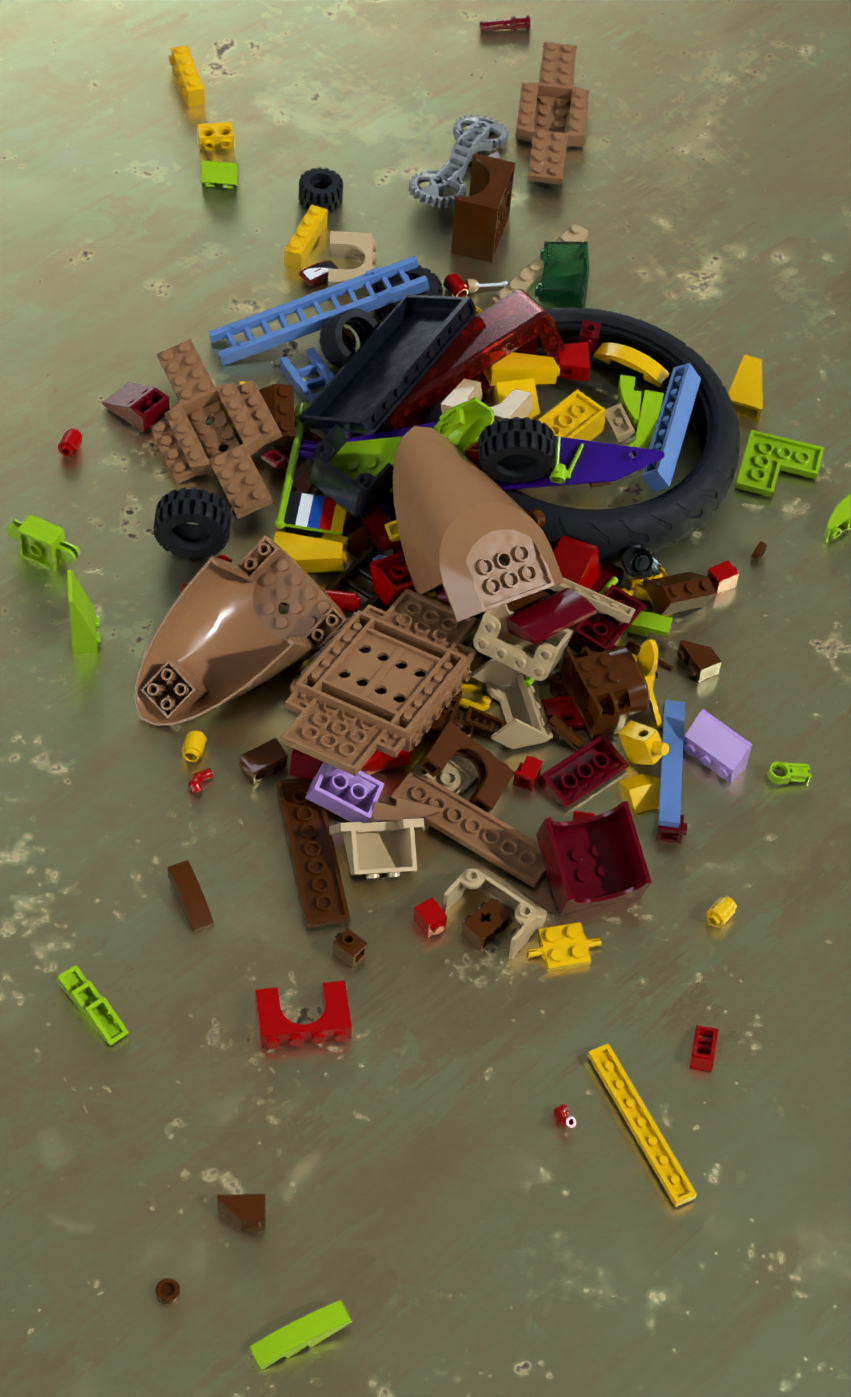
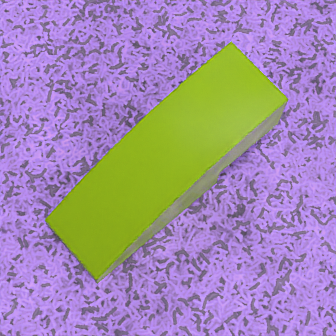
[618,375,642,432]

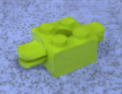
[6,514,80,571]

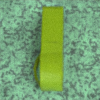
[767,761,812,785]

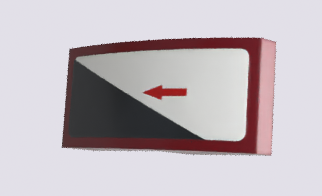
[299,260,339,285]

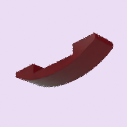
[261,430,323,469]

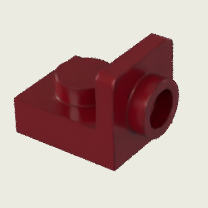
[655,815,688,844]

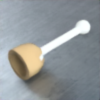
[465,279,508,293]

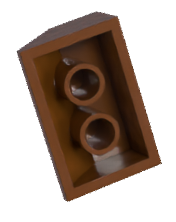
[259,384,295,446]
[642,572,717,615]

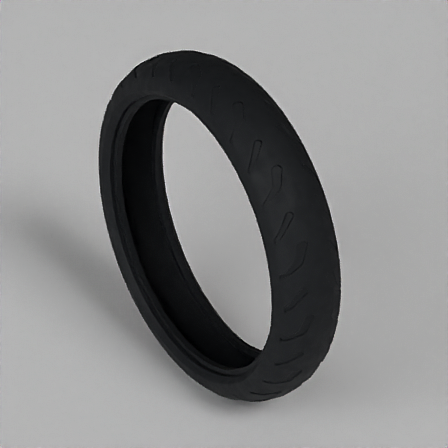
[423,307,740,563]

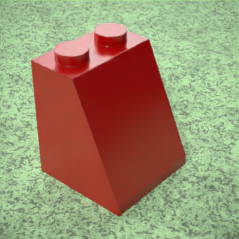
[543,536,600,595]

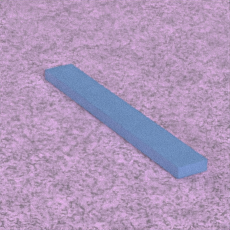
[658,700,685,828]

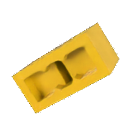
[197,122,234,151]

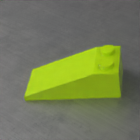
[67,570,101,654]

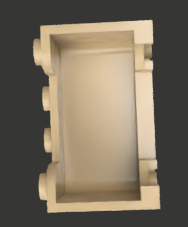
[473,604,573,681]

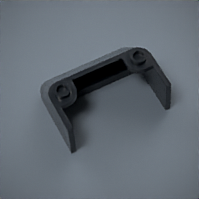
[308,424,393,519]

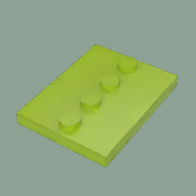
[323,437,402,497]

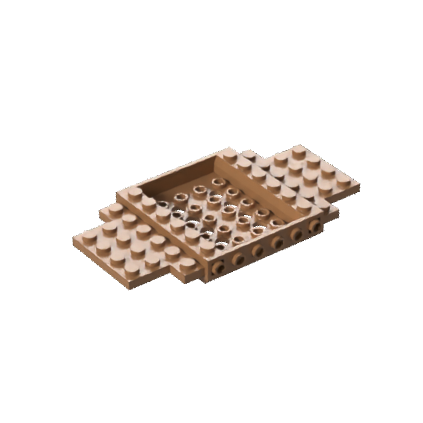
[281,588,478,776]

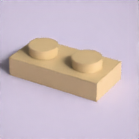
[606,403,636,443]

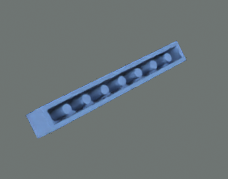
[641,363,701,492]

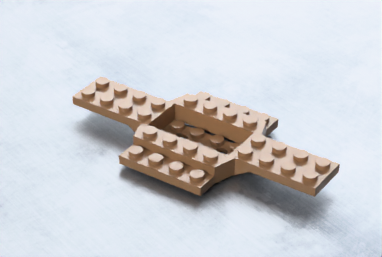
[149,339,282,519]

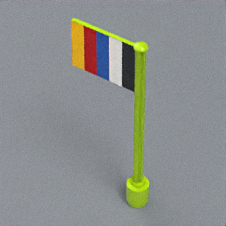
[273,402,347,535]

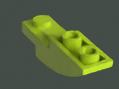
[823,493,851,542]

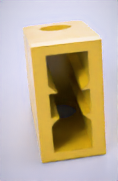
[618,720,669,765]

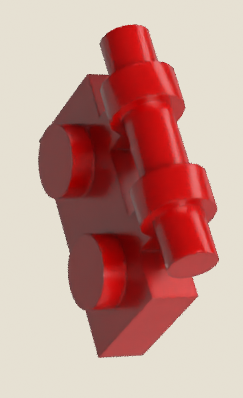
[542,695,585,731]

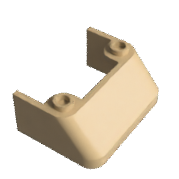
[471,659,553,749]
[442,868,547,959]

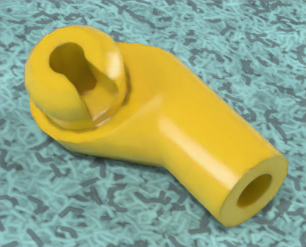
[459,696,491,711]

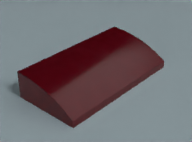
[570,584,646,652]
[506,588,597,644]
[537,734,629,809]

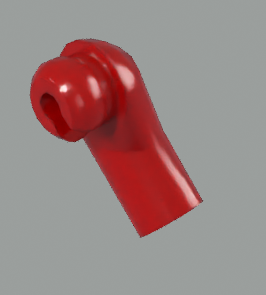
[188,768,213,793]

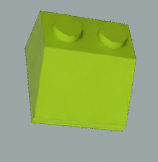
[201,161,240,189]

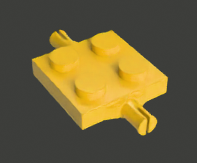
[527,922,601,972]

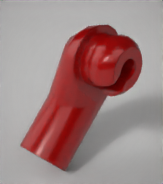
[553,1104,576,1128]

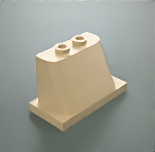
[329,818,424,879]

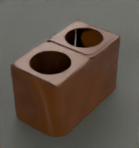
[239,738,288,784]

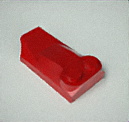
[360,749,411,775]

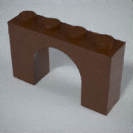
[417,721,515,812]

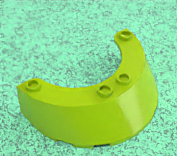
[430,398,494,454]

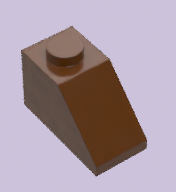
[217,1194,265,1233]

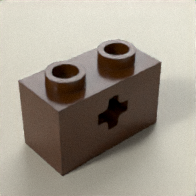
[461,898,512,951]

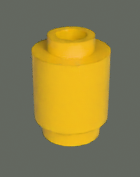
[181,730,207,763]
[706,896,737,928]

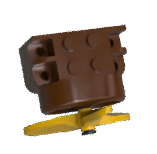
[560,639,663,740]

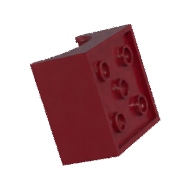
[536,801,652,916]

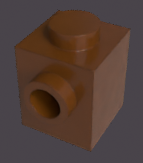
[332,928,368,969]

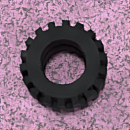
[299,167,343,212]

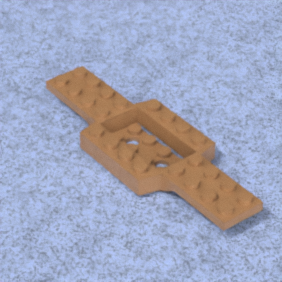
[515,42,589,185]

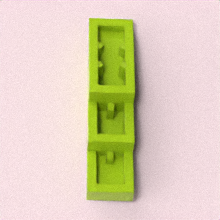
[633,390,664,457]
[623,611,673,638]
[56,965,129,1046]
[250,1300,352,1369]

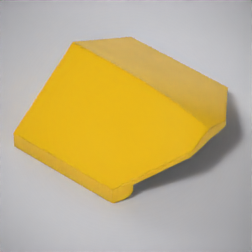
[618,773,660,816]

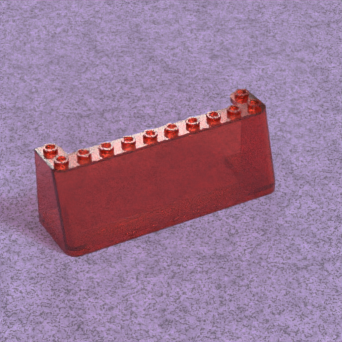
[384,289,566,430]

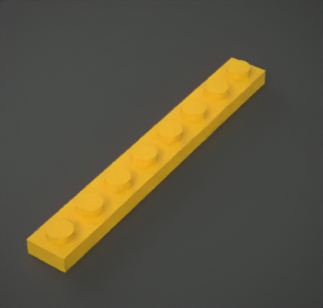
[588,1043,697,1207]

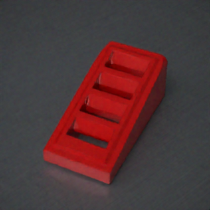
[690,1025,719,1072]

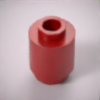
[443,274,468,297]
[58,429,82,457]

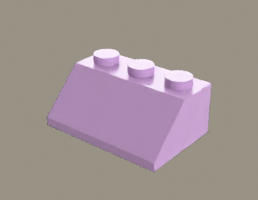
[683,709,752,783]
[305,762,384,823]

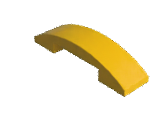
[593,343,669,387]

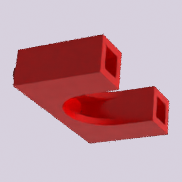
[255,981,352,1049]

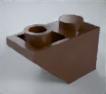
[677,640,722,682]

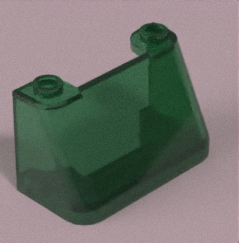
[535,242,589,308]

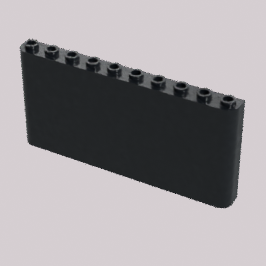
[298,295,476,434]

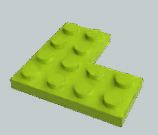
[735,430,825,497]

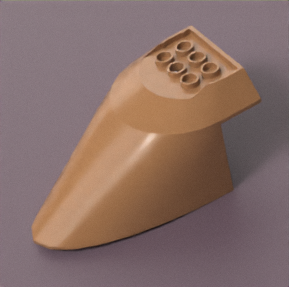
[392,426,565,622]
[134,535,347,726]

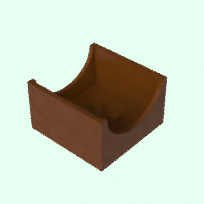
[451,153,515,263]

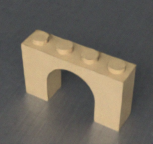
[328,231,376,296]
[441,379,534,422]

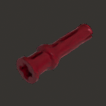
[480,15,531,32]

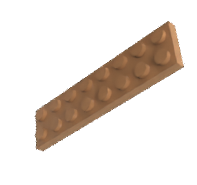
[390,768,546,888]

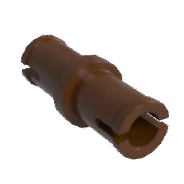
[546,714,586,751]

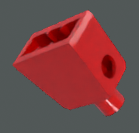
[547,342,590,381]

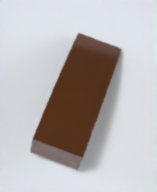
[168,860,214,932]

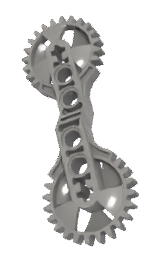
[409,115,509,208]

